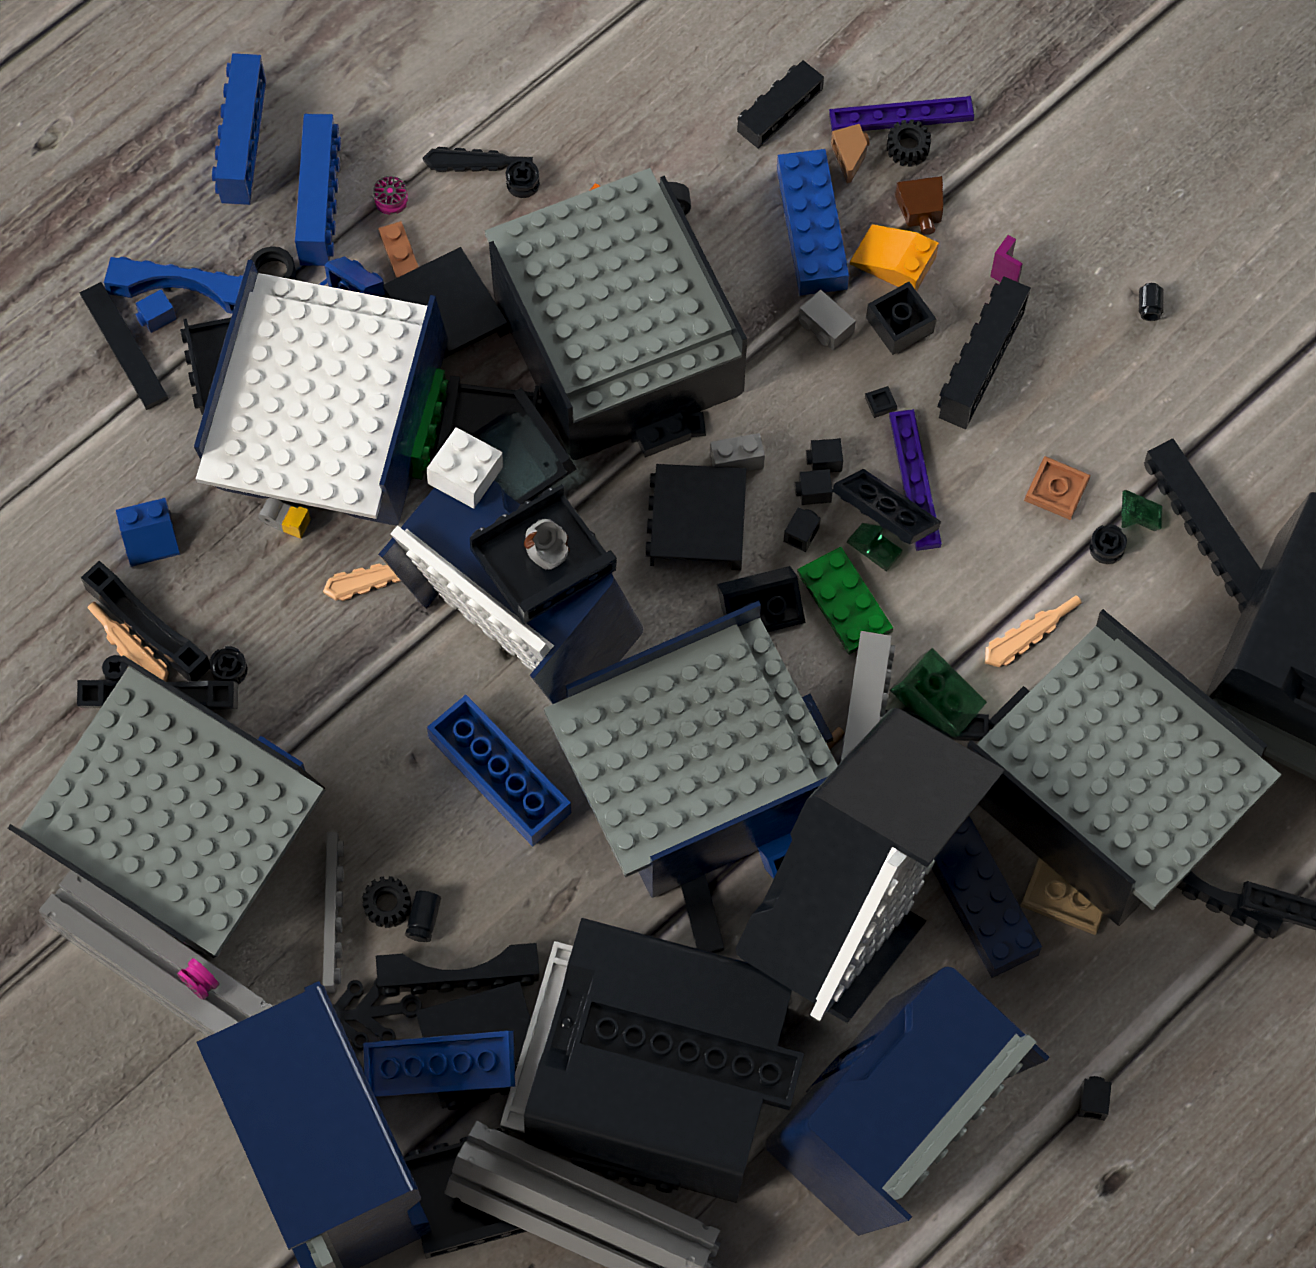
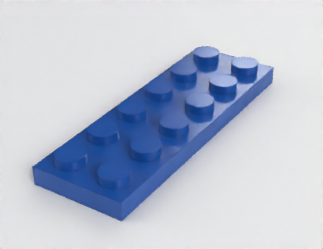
[363,1031,516,1097]

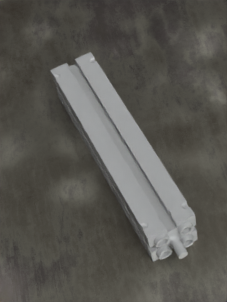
[39,870,273,1037]
[444,1121,721,1268]

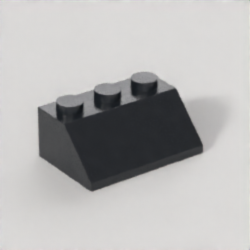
[717,566,806,632]

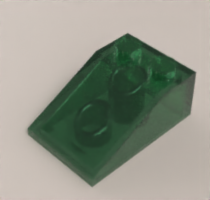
[890,648,987,738]

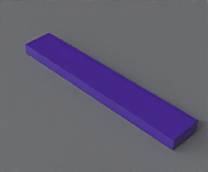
[829,96,974,132]
[889,409,942,551]

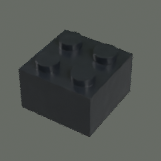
[866,282,936,355]

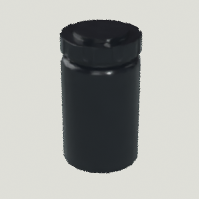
[405,890,441,942]

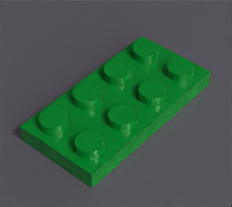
[411,368,449,480]
[797,547,893,655]

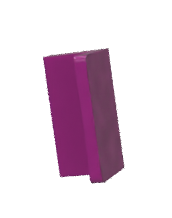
[990,235,1023,282]

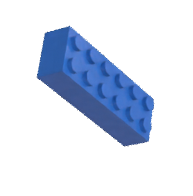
[212,53,266,205]
[295,114,341,266]
[777,149,849,296]
[427,695,572,847]

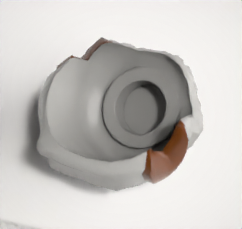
[524,519,570,570]

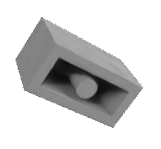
[799,290,856,351]
[710,433,765,471]

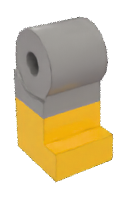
[258,498,311,539]

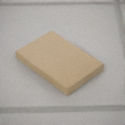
[1021,858,1104,935]

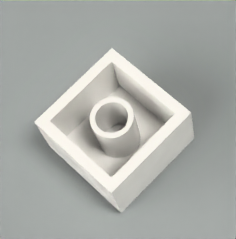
[427,427,503,509]

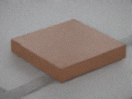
[1024,456,1091,520]

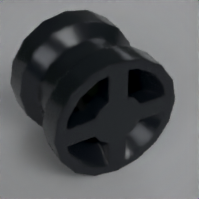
[102,655,128,681]

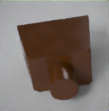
[895,176,943,235]

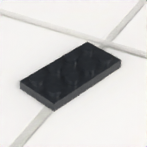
[832,469,941,545]

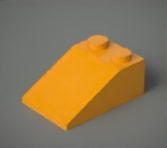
[849,224,939,291]

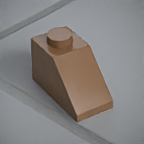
[831,124,870,183]

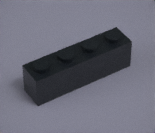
[737,60,824,149]

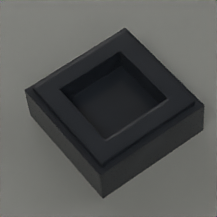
[865,386,897,418]

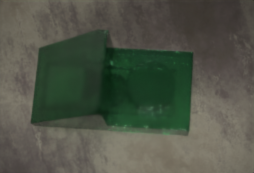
[1121,490,1162,531]
[847,523,903,572]

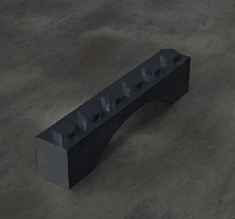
[81,561,210,682]
[77,680,238,709]
[1176,871,1283,939]
[376,943,539,997]

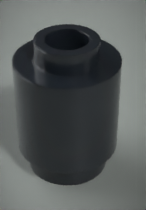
[1139,283,1164,321]

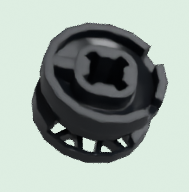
[505,159,540,198]
[1089,524,1127,564]
[209,646,248,685]

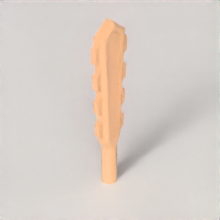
[323,563,401,601]
[985,596,1082,667]
[88,602,169,682]

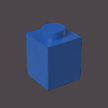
[135,289,177,333]

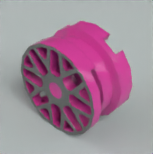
[373,176,408,215]
[177,958,220,1000]

